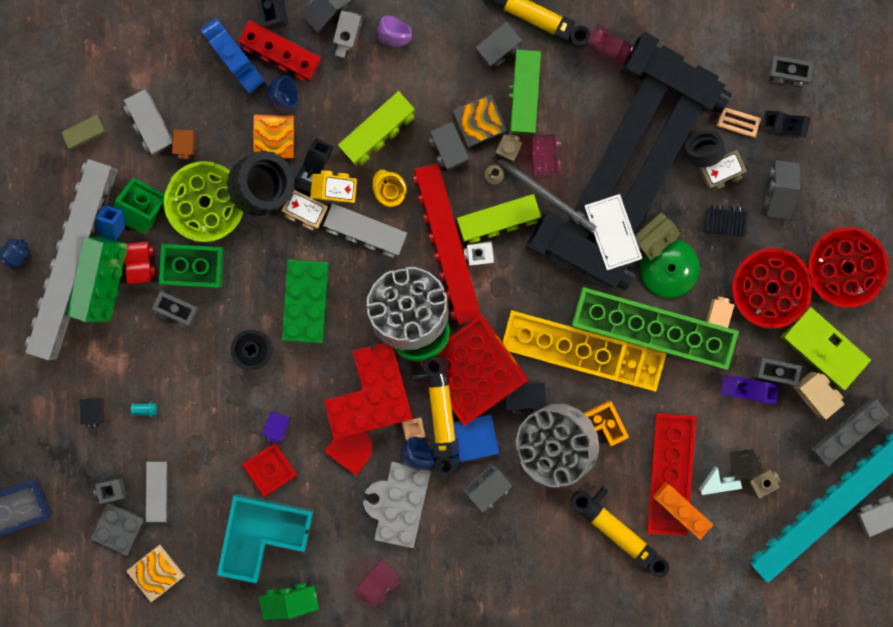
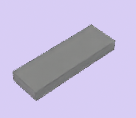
[146,461,168,522]

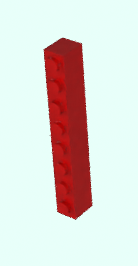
[412,163,481,324]

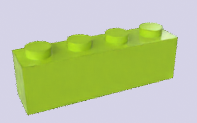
[457,194,541,244]

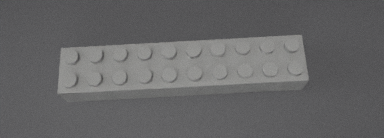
[25,159,118,360]

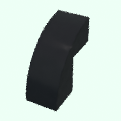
[294,138,334,197]

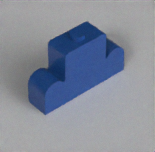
[200,17,266,95]

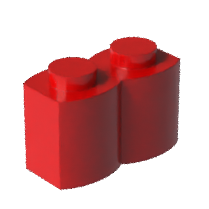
[125,242,157,285]

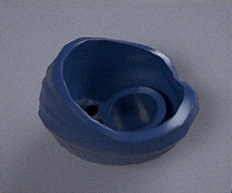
[266,75,298,112]
[401,436,435,471]

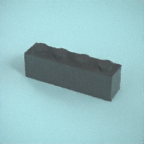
[811,398,890,466]

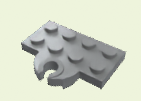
[363,461,431,548]

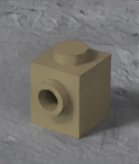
[495,133,522,163]

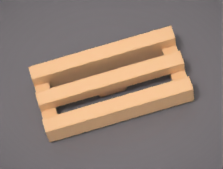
[716,107,761,138]

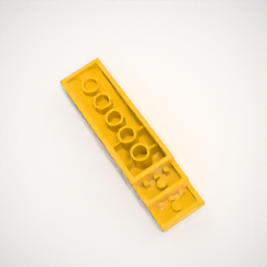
[503,310,667,392]

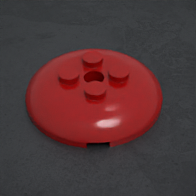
[808,227,889,308]
[732,248,813,328]

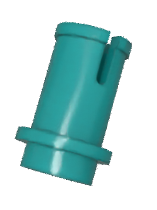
[131,401,157,417]

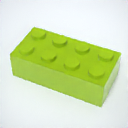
[338,91,415,166]

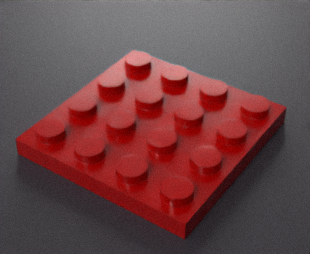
[419,314,529,426]

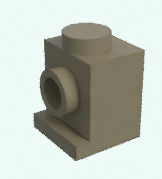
[747,469,781,499]

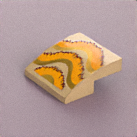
[127,545,185,602]

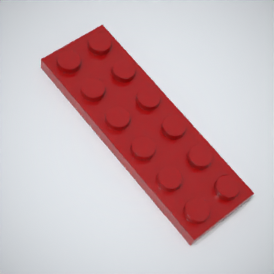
[647,413,697,536]

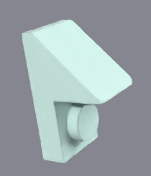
[699,467,742,495]

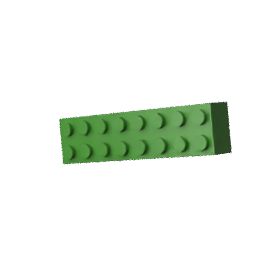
[571,287,739,370]

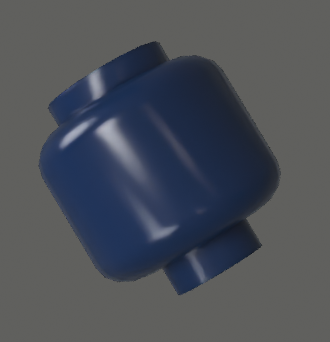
[0,238,30,268]

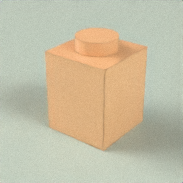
[706,297,734,328]

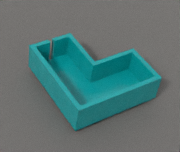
[217,494,314,583]

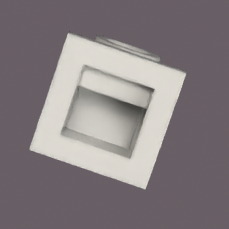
[464,241,494,265]

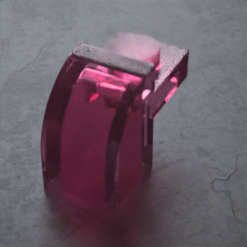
[588,24,633,64]

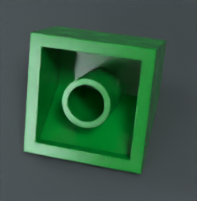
[113,178,165,236]

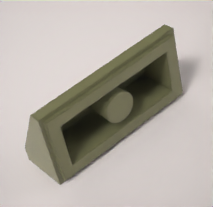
[62,114,107,150]

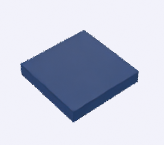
[453,414,499,462]

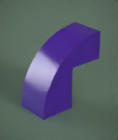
[720,375,780,404]

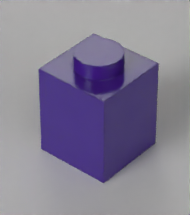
[262,411,291,443]

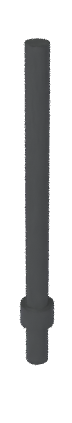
[498,158,597,233]

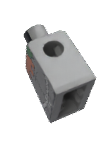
[333,10,364,58]

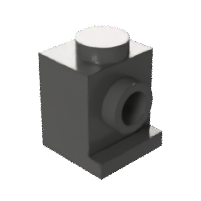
[94,477,127,504]

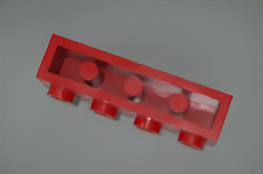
[238,20,321,82]

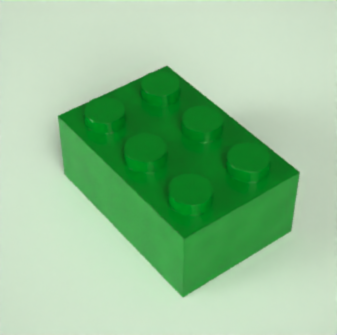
[159,244,225,288]

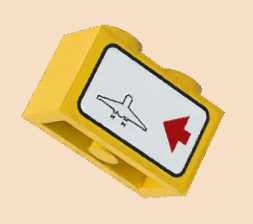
[310,171,357,203]

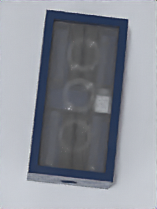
[0,476,52,536]

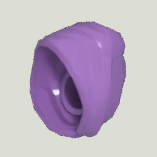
[376,15,413,47]

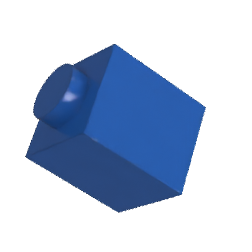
[95,205,125,241]

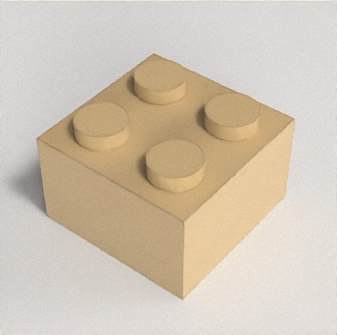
[793,372,844,420]

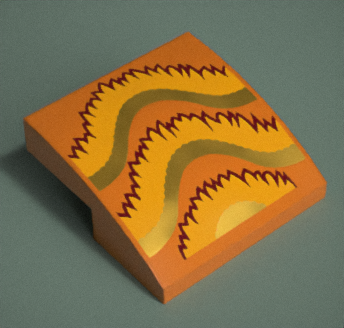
[253,114,295,158]

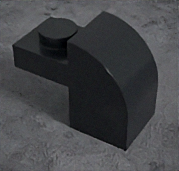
[761,110,811,139]

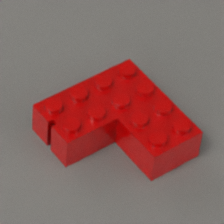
[324,343,413,440]

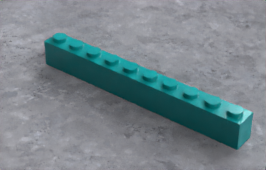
[749,431,893,583]

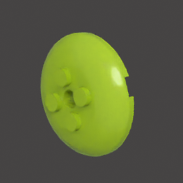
[164,161,243,242]

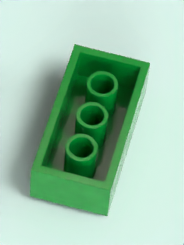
[67,237,128,322]
[282,260,329,343]

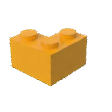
[583,400,629,446]

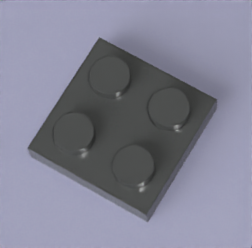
[91,502,145,556]

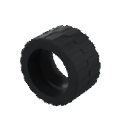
[227,151,295,216]

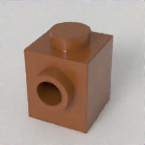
[172,129,196,159]

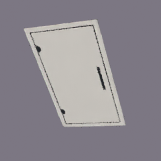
[585,194,642,270]

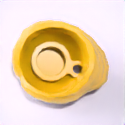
[372,170,407,208]

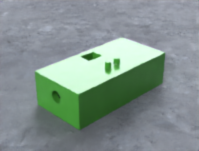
[509,50,541,136]

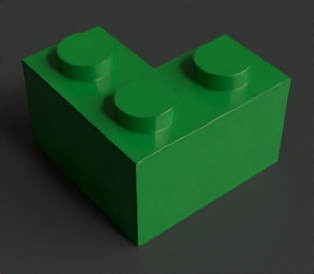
[259,583,319,620]

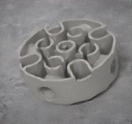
[367,267,448,350]
[515,404,599,487]

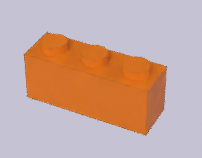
[652,482,713,540]

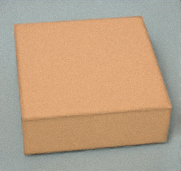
[402,417,426,440]

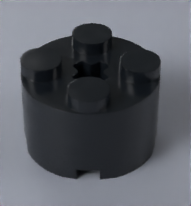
[230,329,273,370]

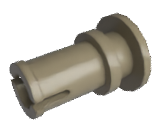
[485,164,504,184]

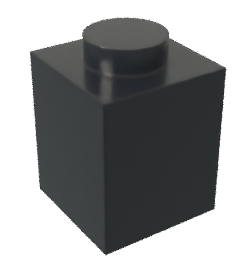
[80,398,104,428]

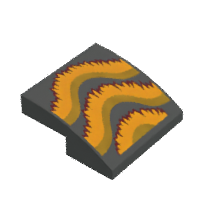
[453,94,508,147]

